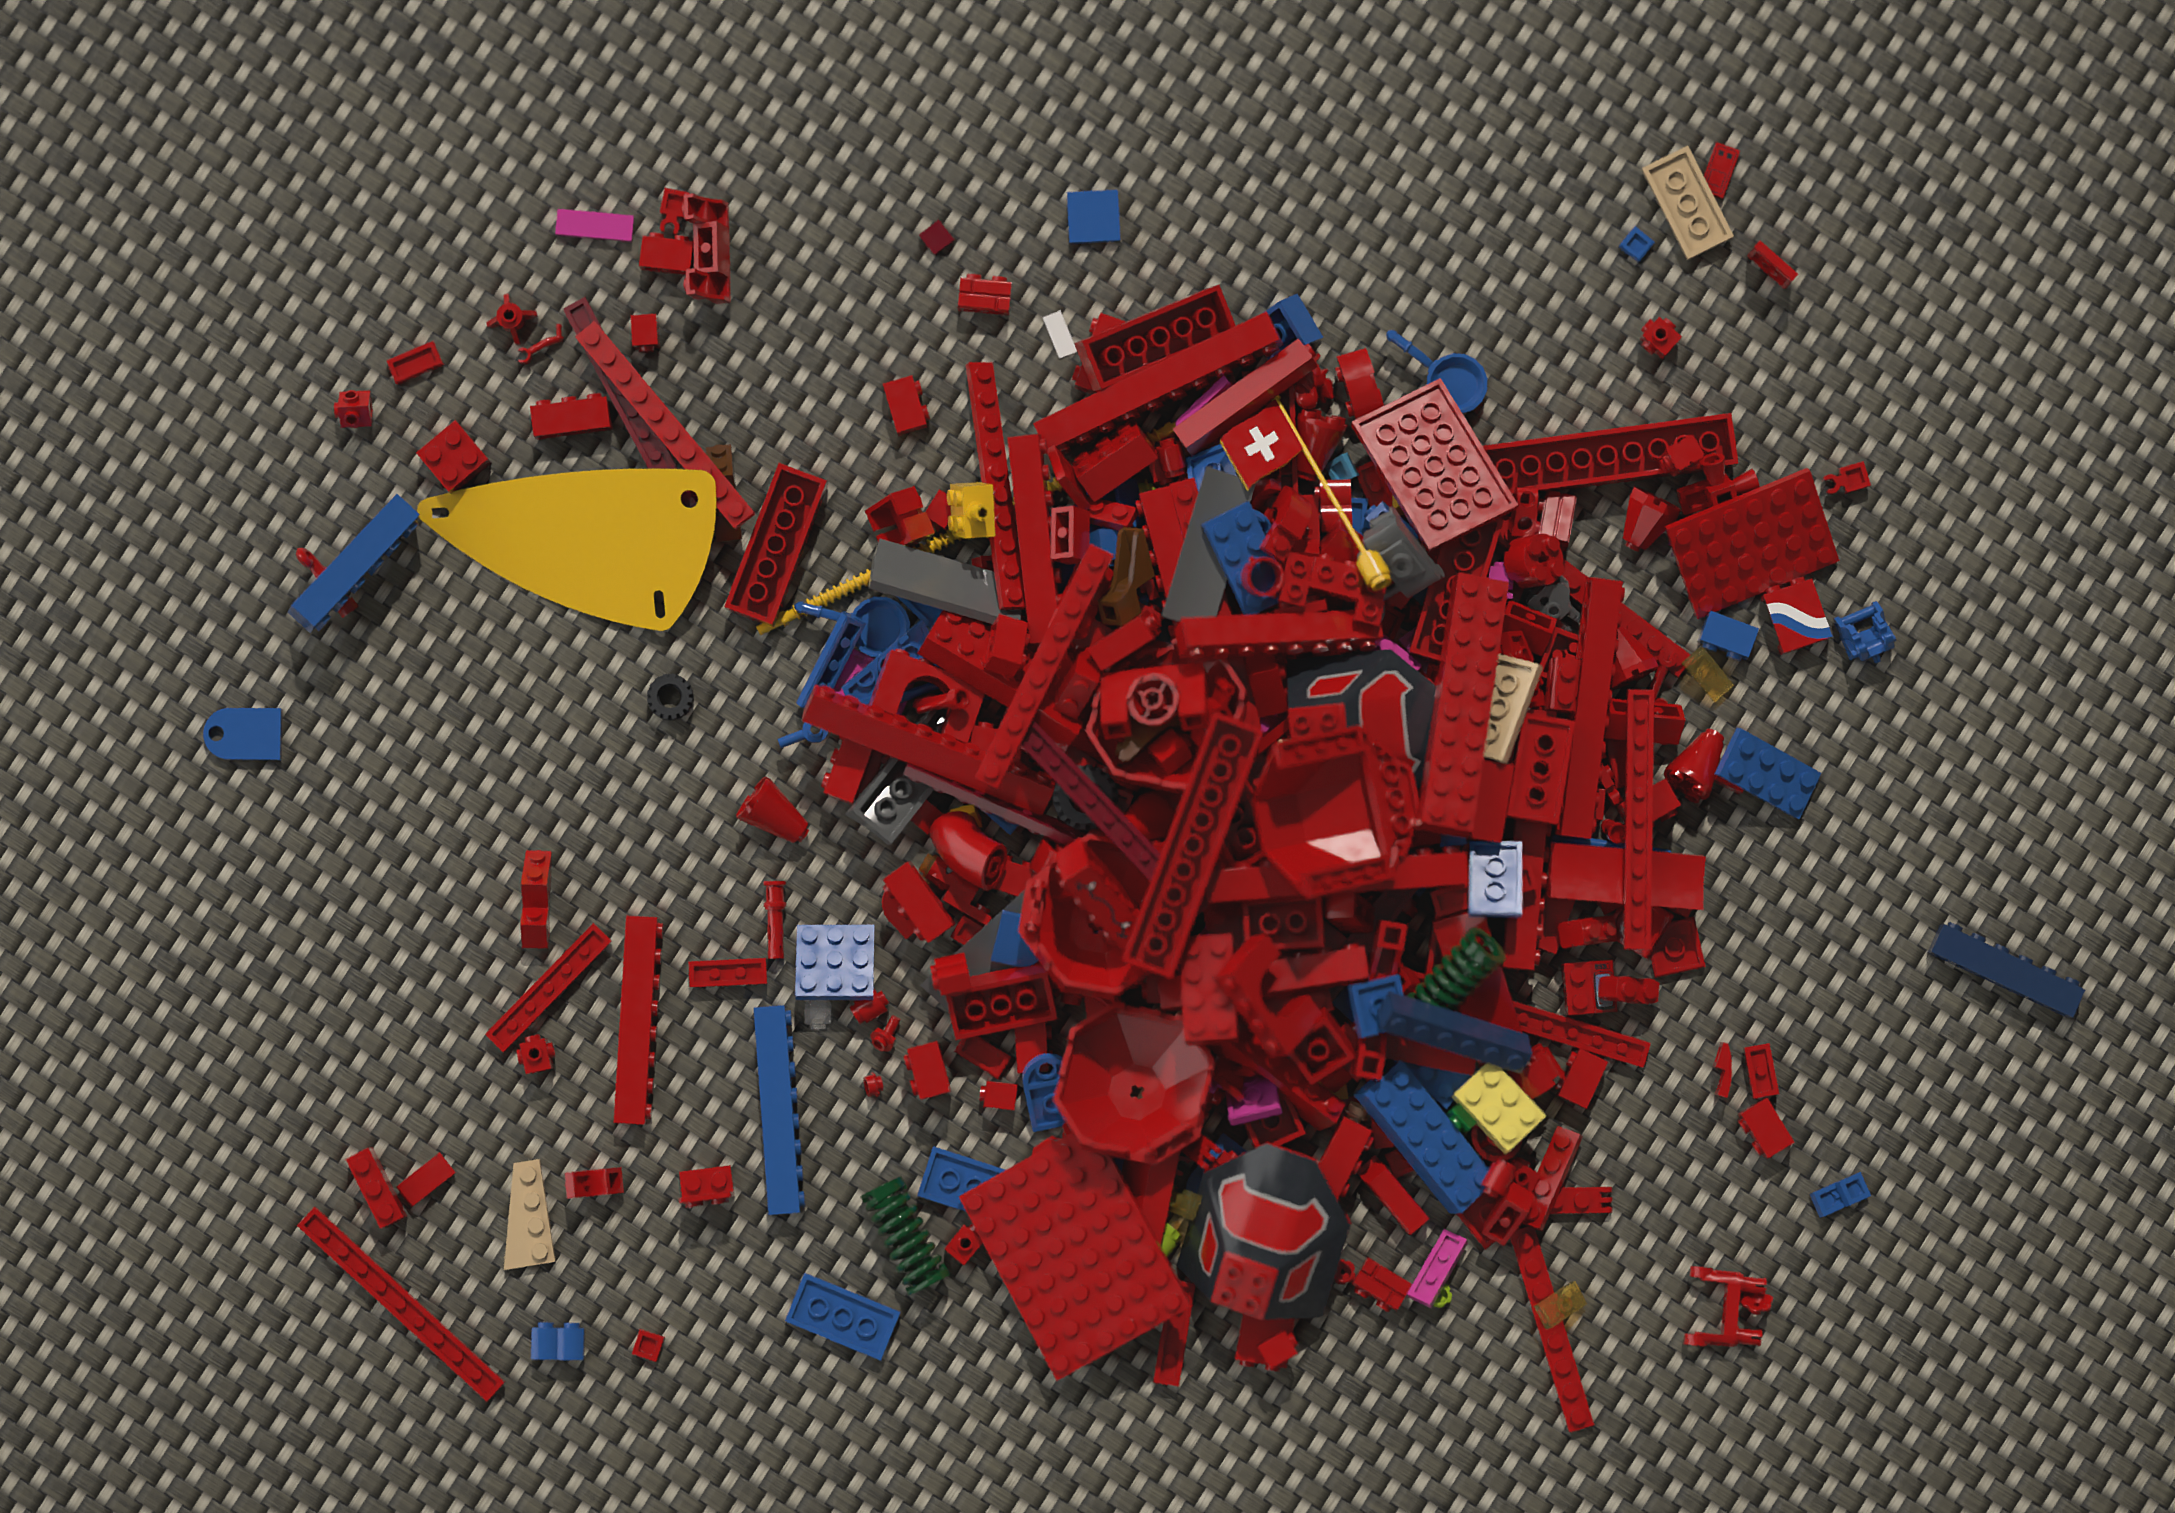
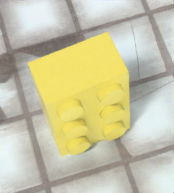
[1451,1063,1546,1154]

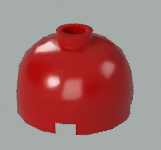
[1127,673,1179,727]

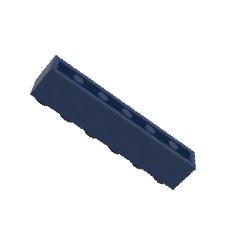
[1927,922,2086,1018]
[1377,991,1533,1074]

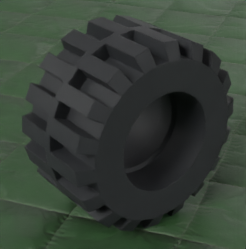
[1053,764,1118,831]

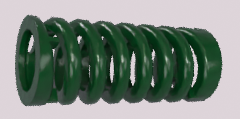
[1407,927,1506,1012]
[860,1176,950,1296]

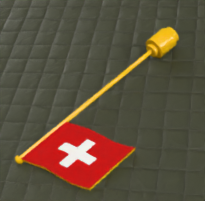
[1220,395,1392,591]

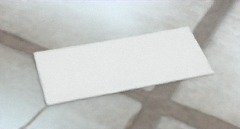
[1043,311,1077,359]

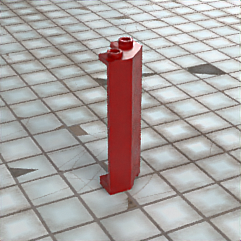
[1122,1150,1180,1246]

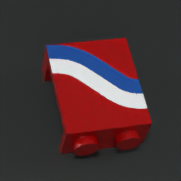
[1760,576,1833,655]

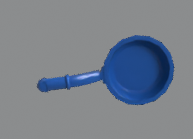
[1386,330,1487,414]
[794,597,910,657]

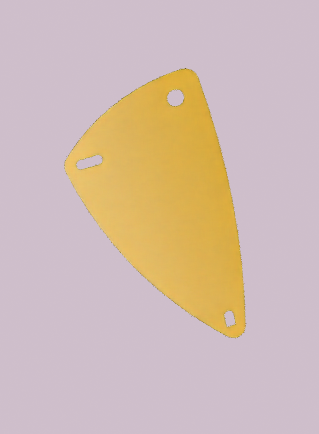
[417,469,716,631]

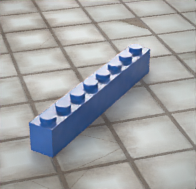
[754,1005,805,1215]

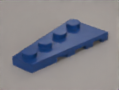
[841,619,941,705]

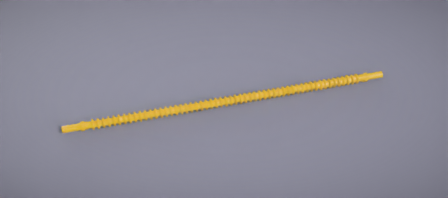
[756,421,1176,636]

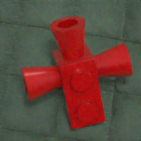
[1677,453,1760,515]

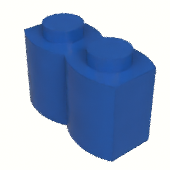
[531,1322,585,1360]

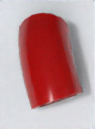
[929,811,1007,891]

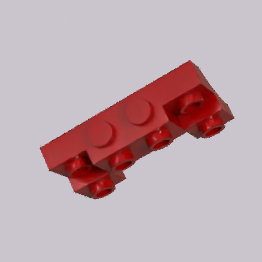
[682,193,731,304]
[1278,552,1386,627]

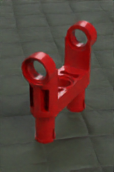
[1684,1266,1767,1347]

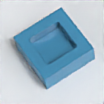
[1325,452,1359,480]

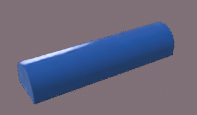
[796,611,866,708]

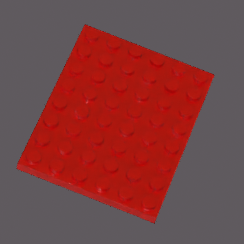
[959,1133,1193,1381]

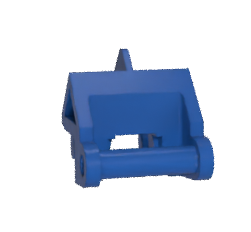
[1833,601,1897,663]

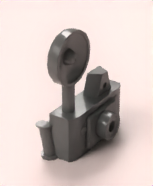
[1342,506,1445,623]

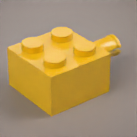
[947,482,995,538]

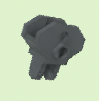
[1525,576,1581,632]

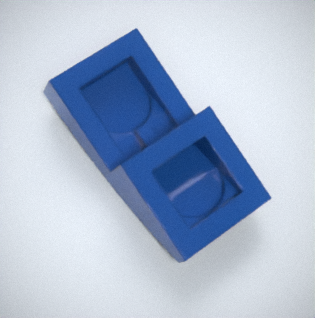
[1809,1172,1871,1218]

